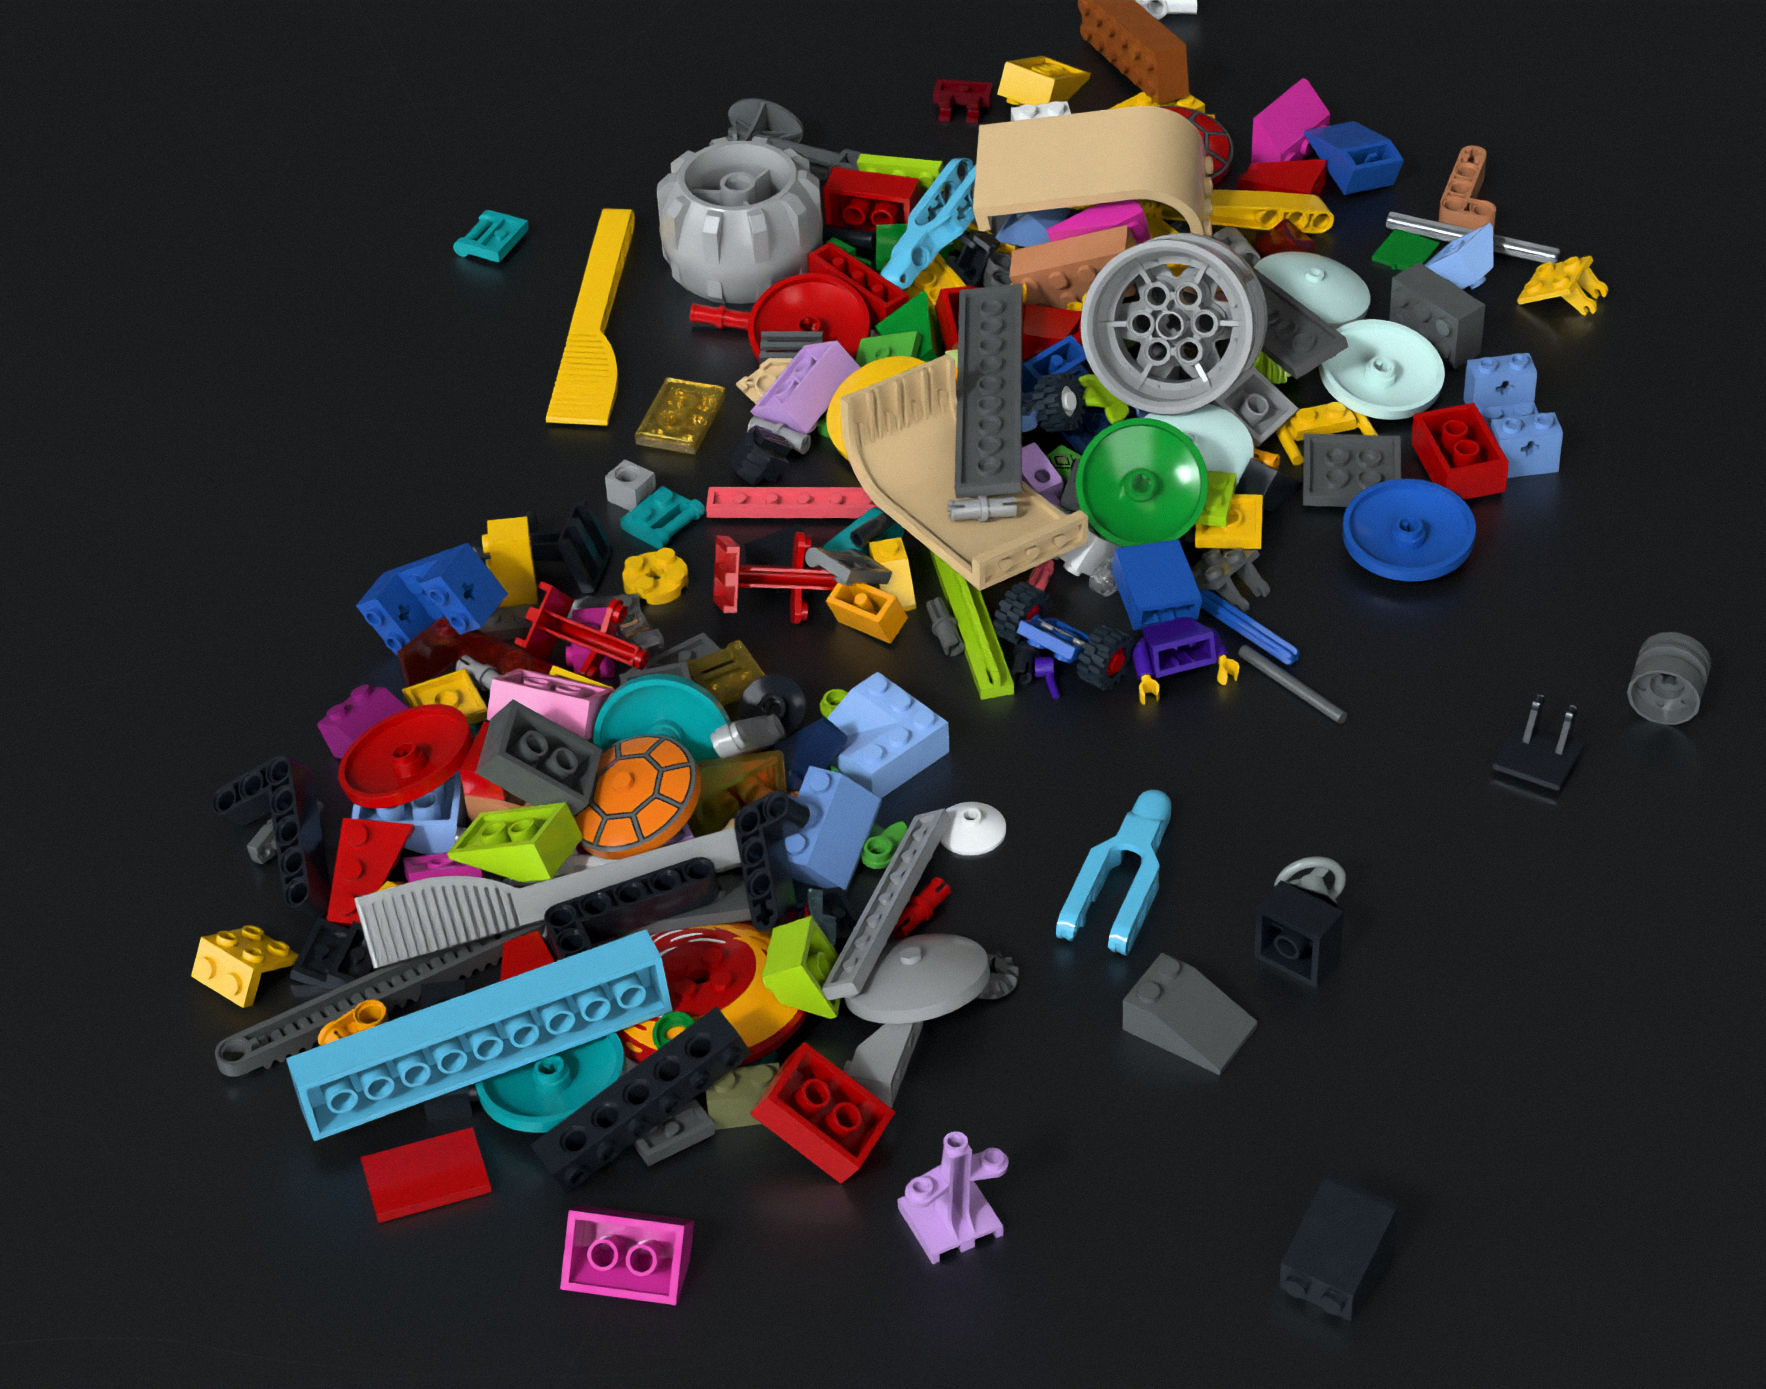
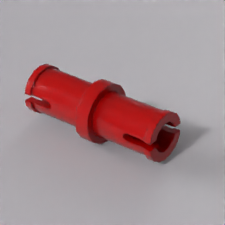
[690,303,751,331]
[891,877,951,939]

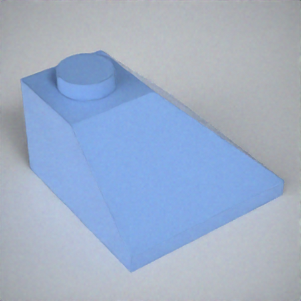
[1424,223,1494,290]

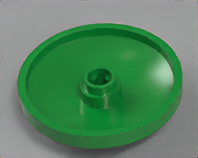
[1075,418,1208,548]

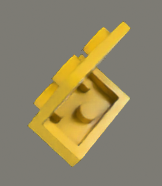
[191,925,299,1008]

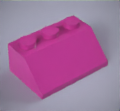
[1251,78,1330,163]
[560,1205,695,1305]

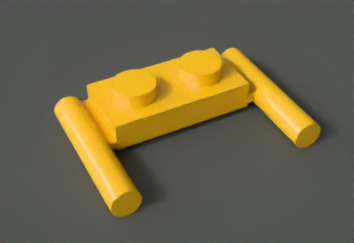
[1275,402,1378,466]

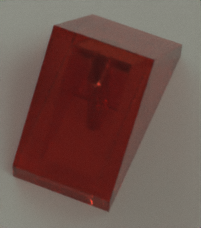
[1255,218,1315,259]

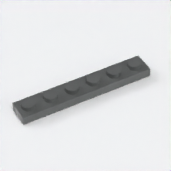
[441,593,642,646]

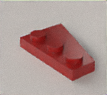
[327,818,415,927]

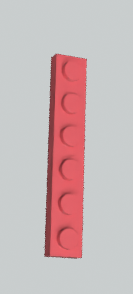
[706,487,878,519]

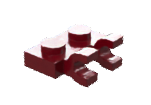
[933,79,993,124]

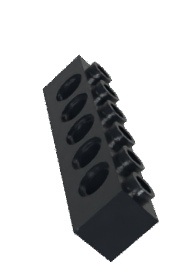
[530,1006,752,1193]

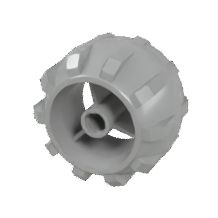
[657,136,823,304]

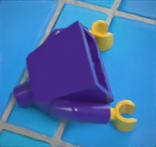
[1132,617,1240,705]

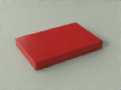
[360,1127,492,1223]

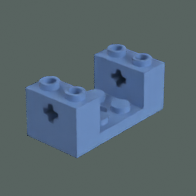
[1464,353,1563,478]

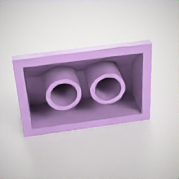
[750,340,860,434]

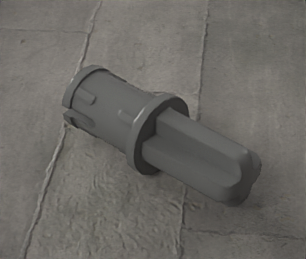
[926,597,965,656]

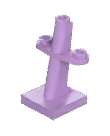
[898,1132,1009,1264]

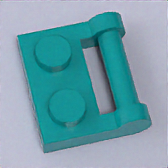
[453,210,529,262]
[619,486,706,549]

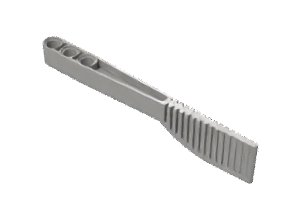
[354,827,741,969]

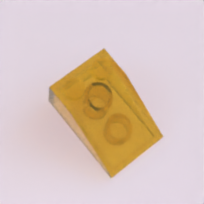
[687,750,787,838]

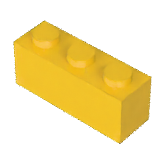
[482,516,538,608]

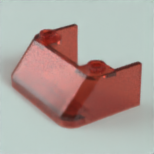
[397,618,563,698]

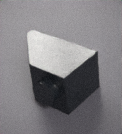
[1234,458,1303,512]

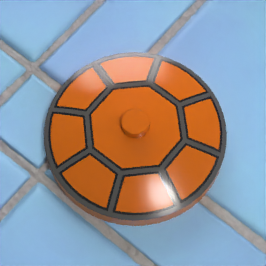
[574,734,701,860]

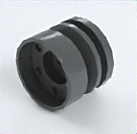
[1627,632,1712,725]

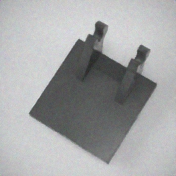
[1190,548,1270,613]

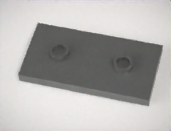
[613,873,752,939]

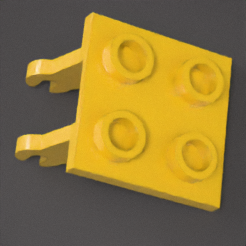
[1517,256,1608,316]

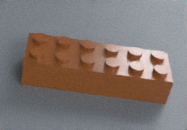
[1078,0,1189,105]

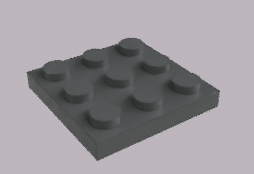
[1303,433,1401,507]

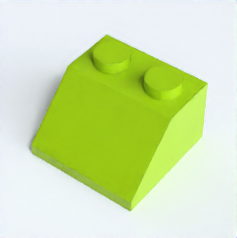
[762,915,841,1019]

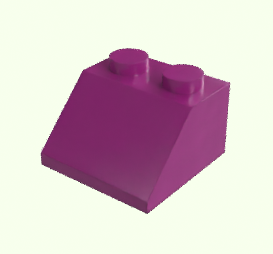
[317,685,409,759]

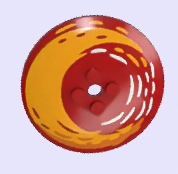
[616,921,808,1068]

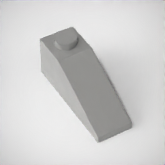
[843,1021,923,1108]

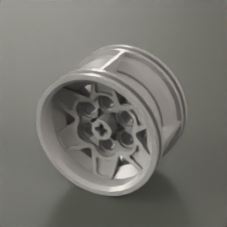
[1081,233,1268,414]

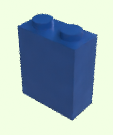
[1111,539,1202,630]

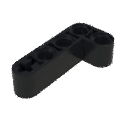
[734,790,810,936]

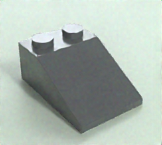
[1123,952,1258,1075]

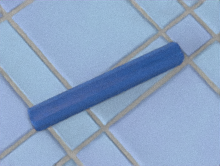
[1199,590,1300,666]

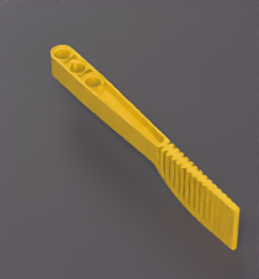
[1067,189,1334,234]
[546,208,635,426]

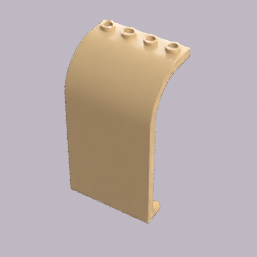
[973,106,1214,237]
[840,354,1088,591]

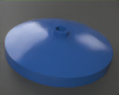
[1342,479,1476,581]

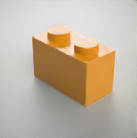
[826,583,908,644]

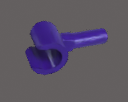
[1035,657,1060,699]

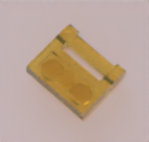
[681,640,765,706]

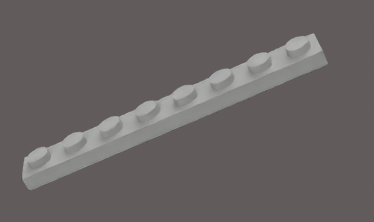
[821,808,951,1001]

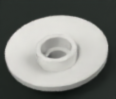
[939,802,1006,855]

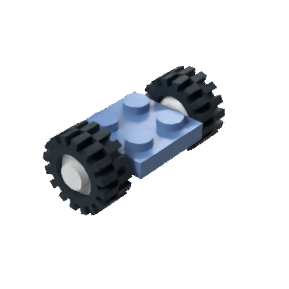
[956,372,1086,433]

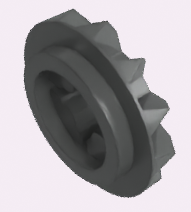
[977,951,1019,999]

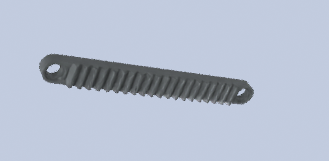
[215,922,546,1077]

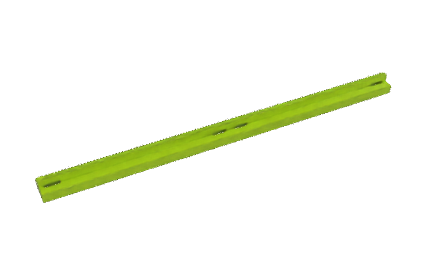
[928,548,1014,700]

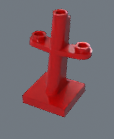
[713,532,838,624]
[514,581,650,682]

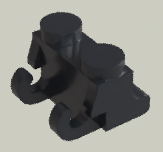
[946,230,1000,287]

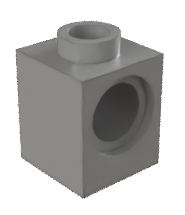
[605,460,657,511]

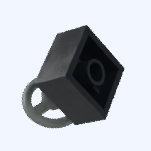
[1254,856,1346,988]

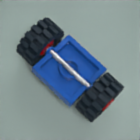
[993,581,1135,691]

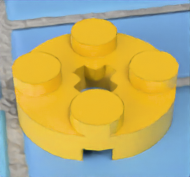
[622,548,689,605]

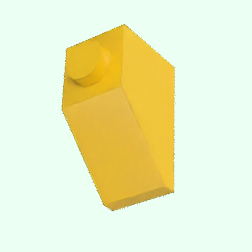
[869,537,916,611]

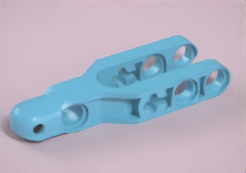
[880,158,976,290]
[1056,789,1171,956]

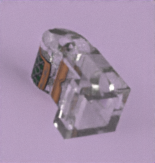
[615,611,665,659]

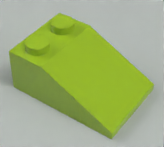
[447,802,583,882]

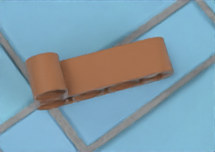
[1439,145,1496,234]

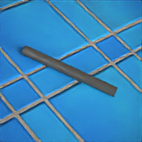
[1238,645,1347,724]

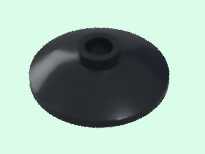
[739,674,806,741]

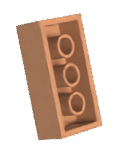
[1009,225,1138,309]

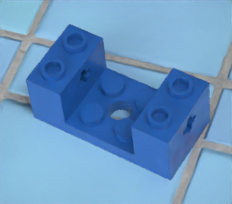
[356,543,508,656]

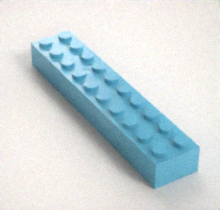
[286,929,673,1141]

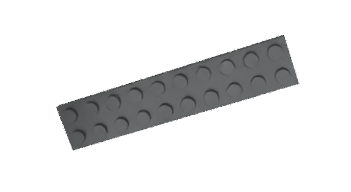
[1170,221,1349,379]
[954,284,1023,498]

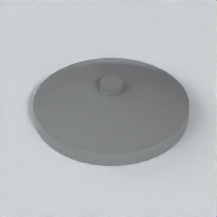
[844,934,990,1024]

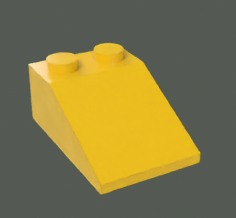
[997,56,1091,106]

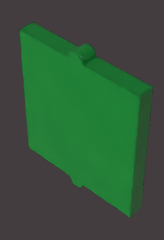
[1372,228,1440,271]

